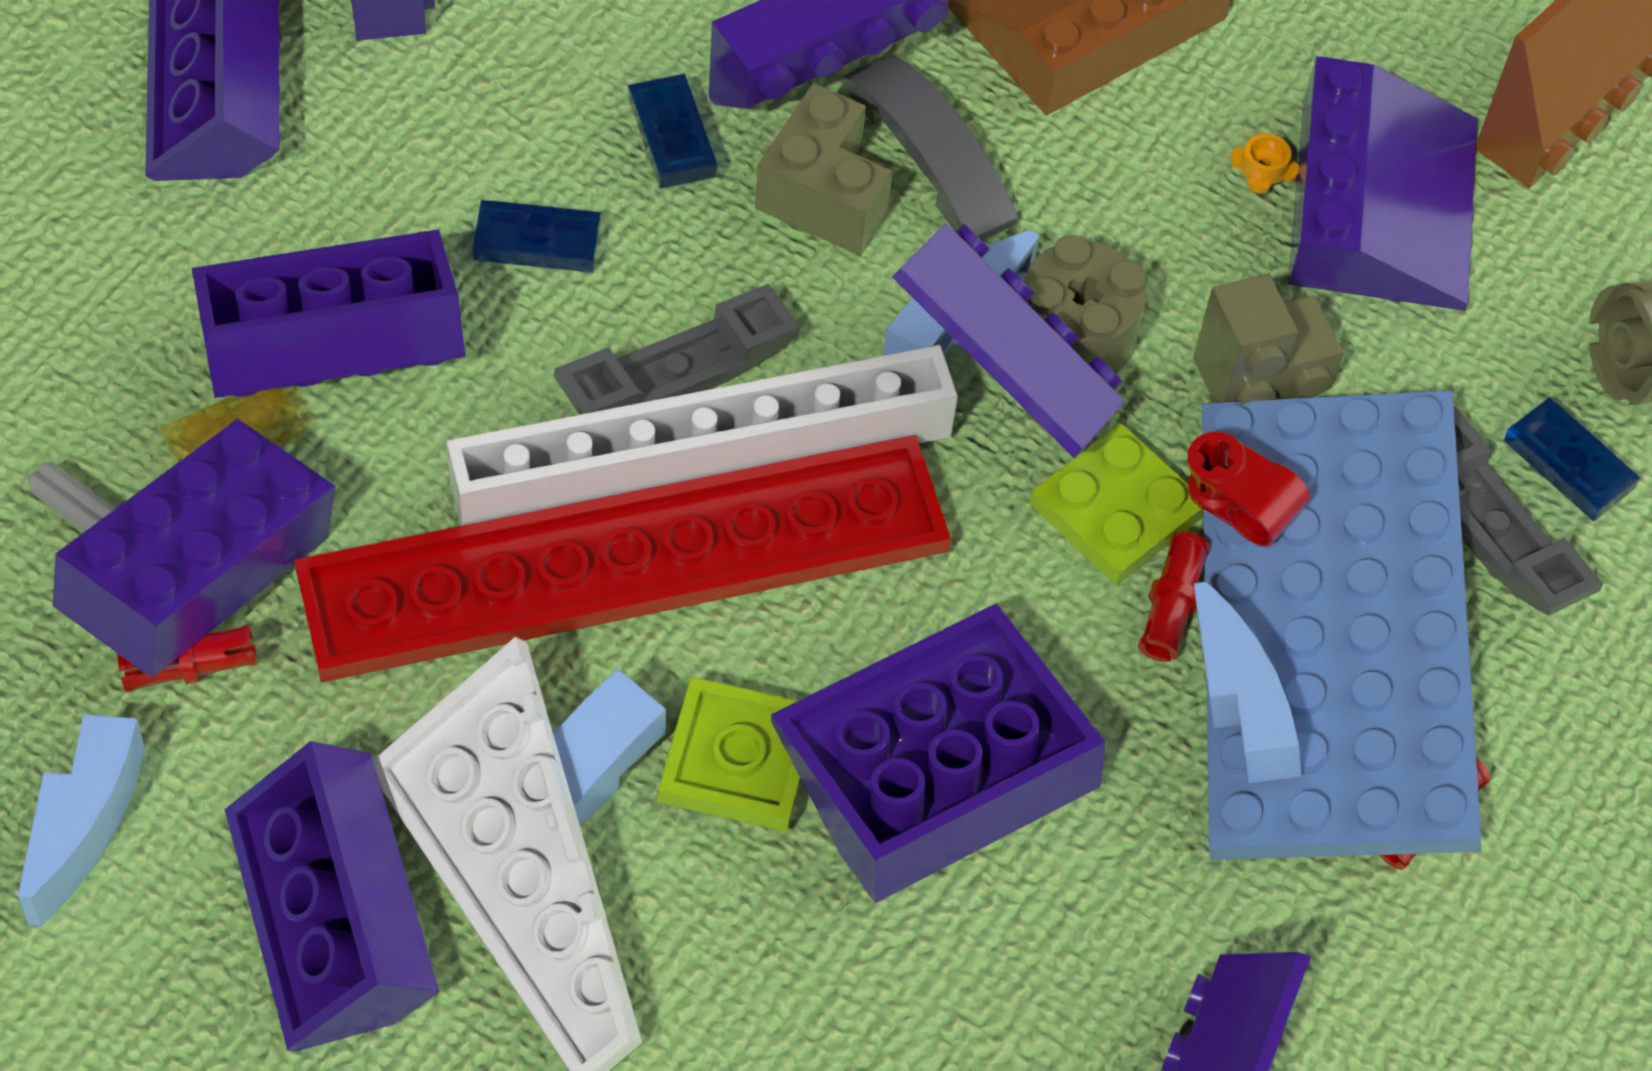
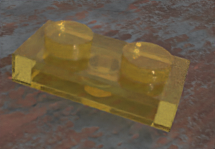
[160,387,305,464]

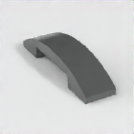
[842,55,1018,240]
[554,284,800,415]
[1454,406,1603,616]

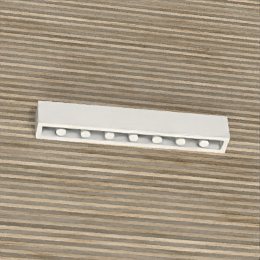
[446,345,958,526]

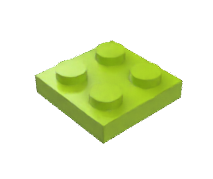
[1029,423,1204,586]
[658,676,801,832]

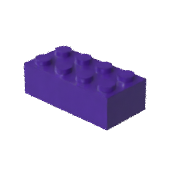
[191,229,466,398]
[53,418,336,678]

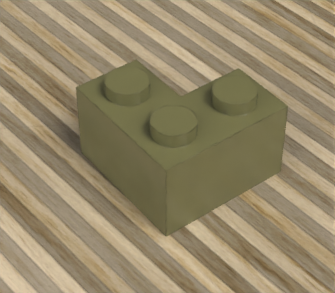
[755,83,893,256]
[1193,273,1344,405]

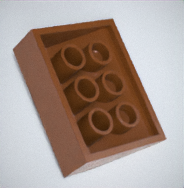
[948,0,1230,116]
[1476,0,1652,189]

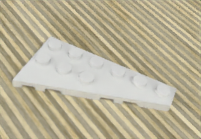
[373,637,642,1071]

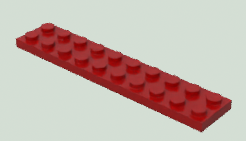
[294,435,951,683]

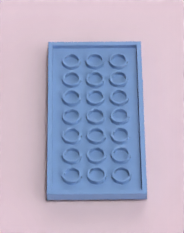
[1202,390,1481,860]

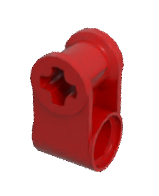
[1187,431,1310,548]

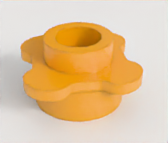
[1230,133,1300,193]

